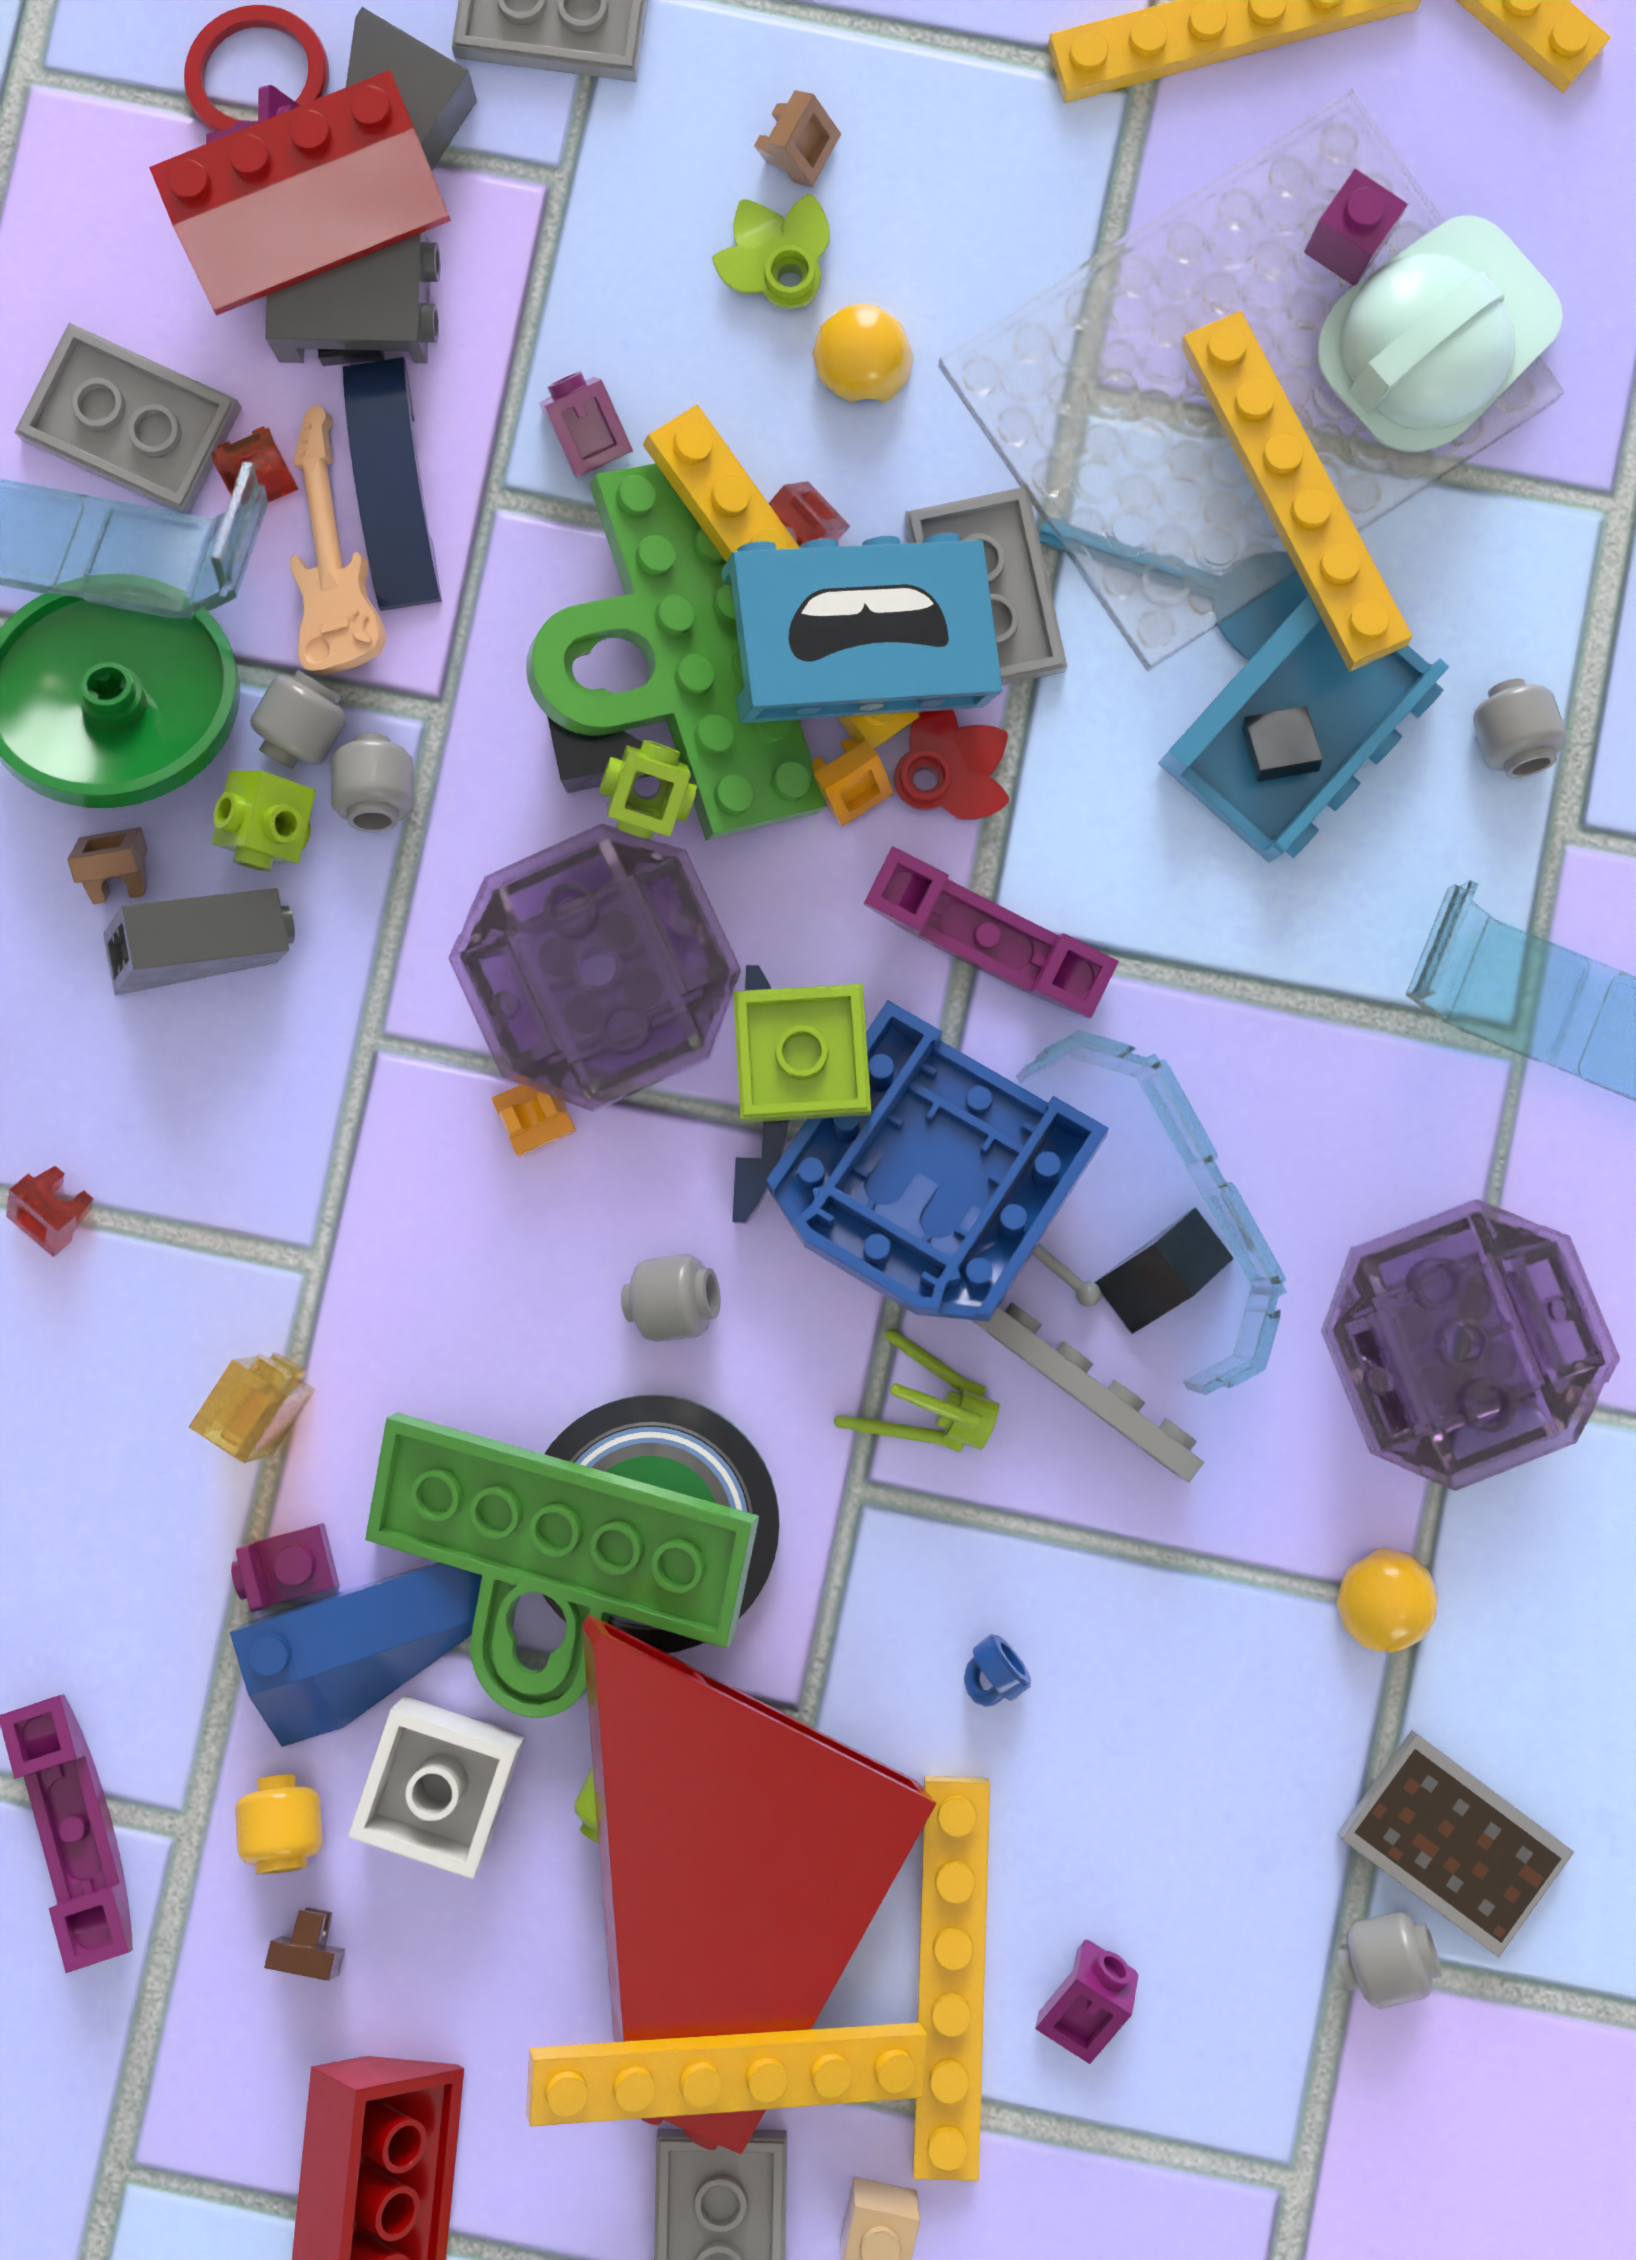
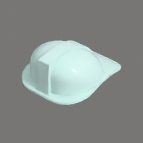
[1317,215,1563,452]

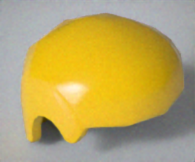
[812,304,914,403]
[1336,1548,1438,1653]

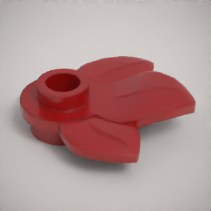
[894,710,1010,820]

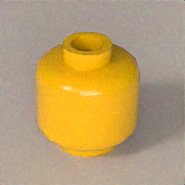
[235,1774,323,1875]

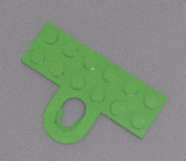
[526,463,827,841]
[365,1412,759,1718]

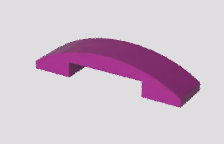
[863,846,1119,1019]
[0,1694,133,1973]

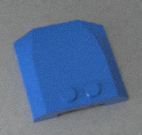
[766,1000,1109,1322]

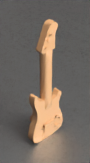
[290,405,386,676]

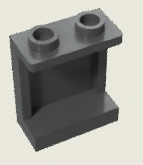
[265,231,441,363]

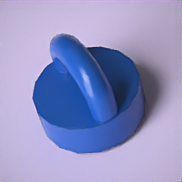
[964,1634,1031,1707]

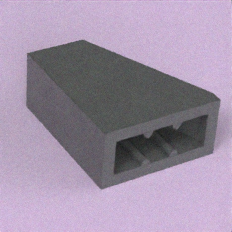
[345,7,477,171]
[103,888,295,995]

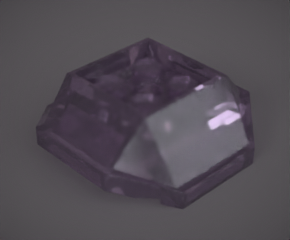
[448,823,741,1112]
[1321,1199,1621,1491]

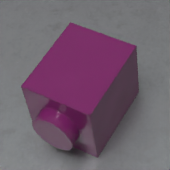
[1303,168,1408,286]

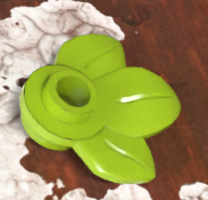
[712,194,830,309]

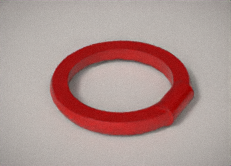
[184,5,329,132]

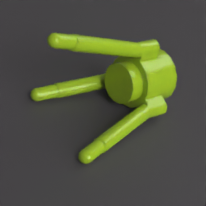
[834,1329,1000,1453]

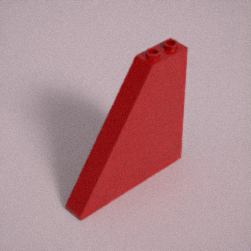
[582,1614,937,2155]

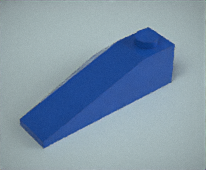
[230,1562,482,1747]

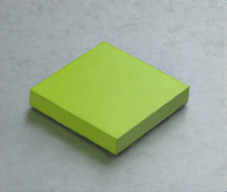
[733,983,871,1123]

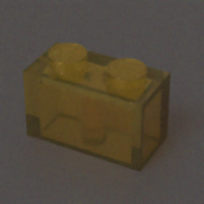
[188,1352,316,1463]

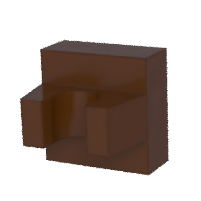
[264,1907,345,1981]

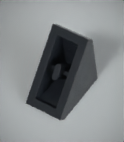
[547,716,651,794]
[1094,1207,1234,1334]

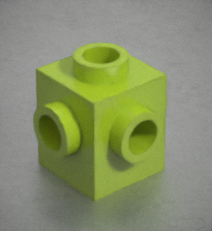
[599,740,697,839]
[211,770,316,871]

